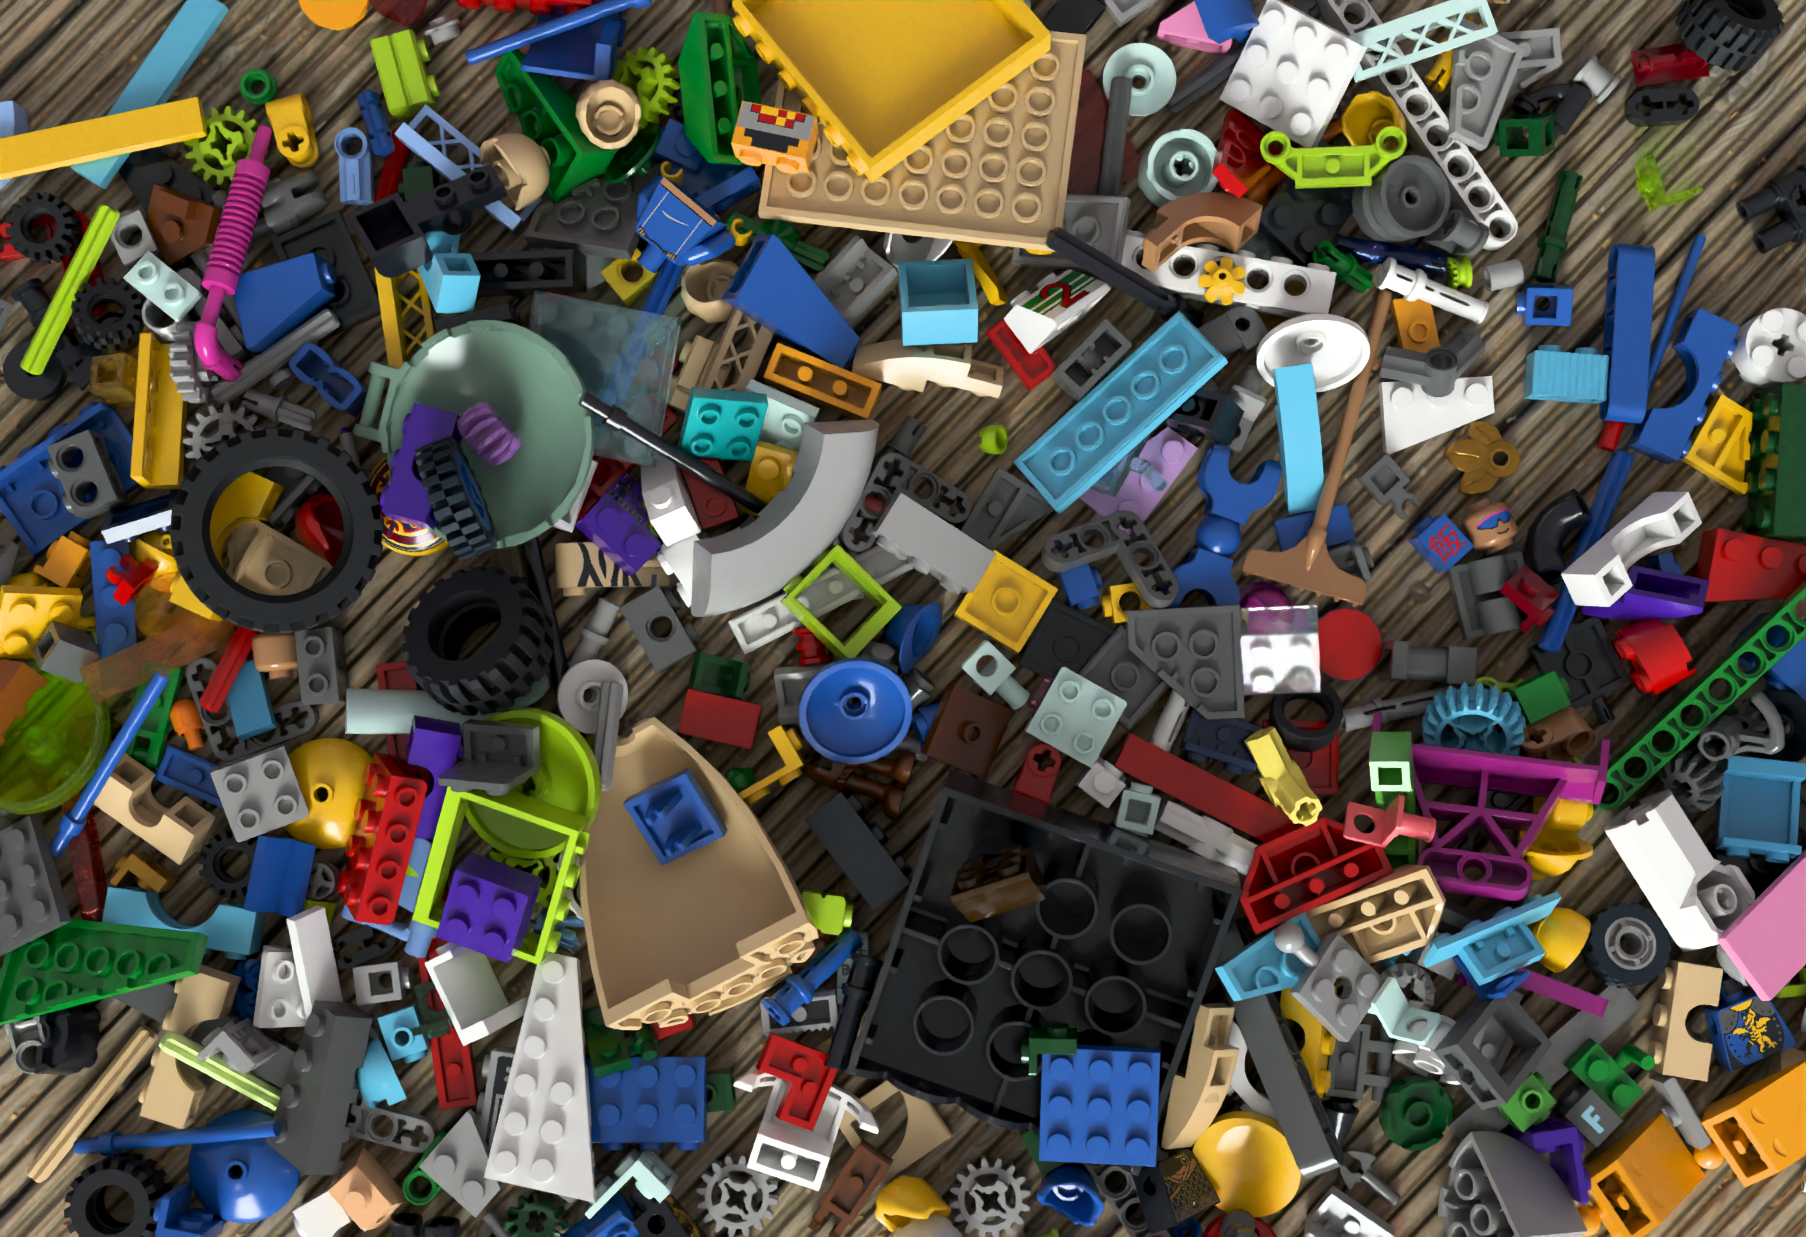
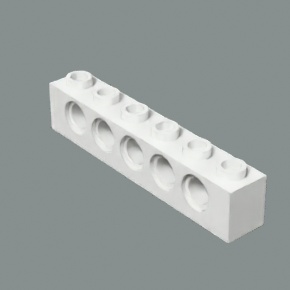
[1107,230,1337,318]

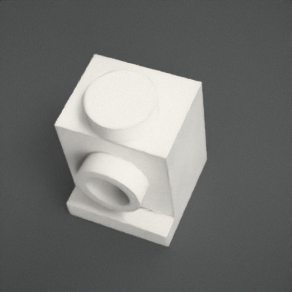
[1075,756,1127,809]

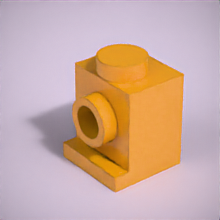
[33,530,92,588]

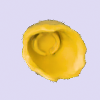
[1341,91,1407,150]
[875,1175,952,1233]

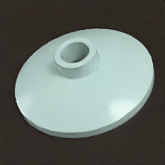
[1103,43,1176,116]

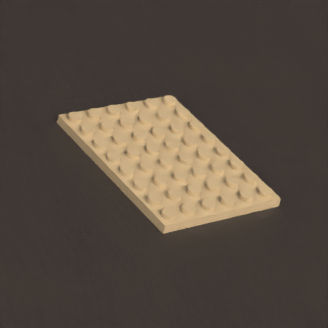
[758,31,1087,252]

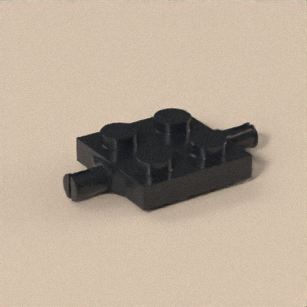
[1527,606,1631,725]

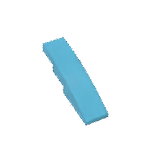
[1272,363,1324,515]

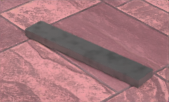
[1449,984,1643,1141]

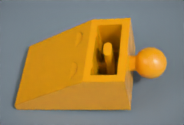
[1693,1059,1806,1188]
[1577,1112,1706,1237]

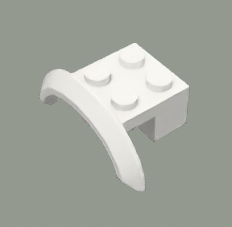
[733,1070,879,1191]

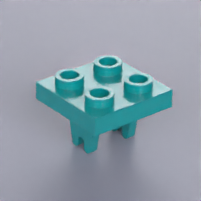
[677,388,768,461]

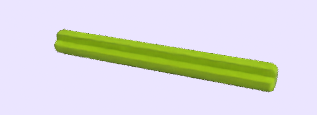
[20,204,120,375]

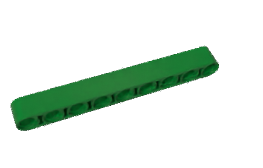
[1594,580,1806,811]

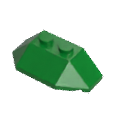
[678,11,761,165]

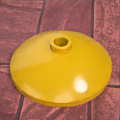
[283,738,373,849]

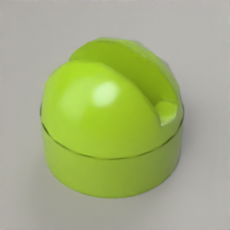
[977,425,1008,454]

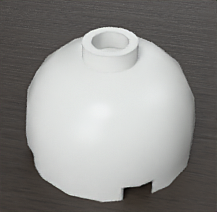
[1392,1015,1460,1085]

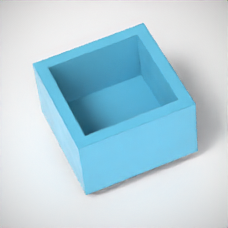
[898,258,978,346]

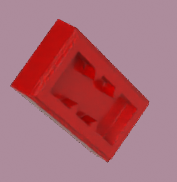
[985,317,1058,392]

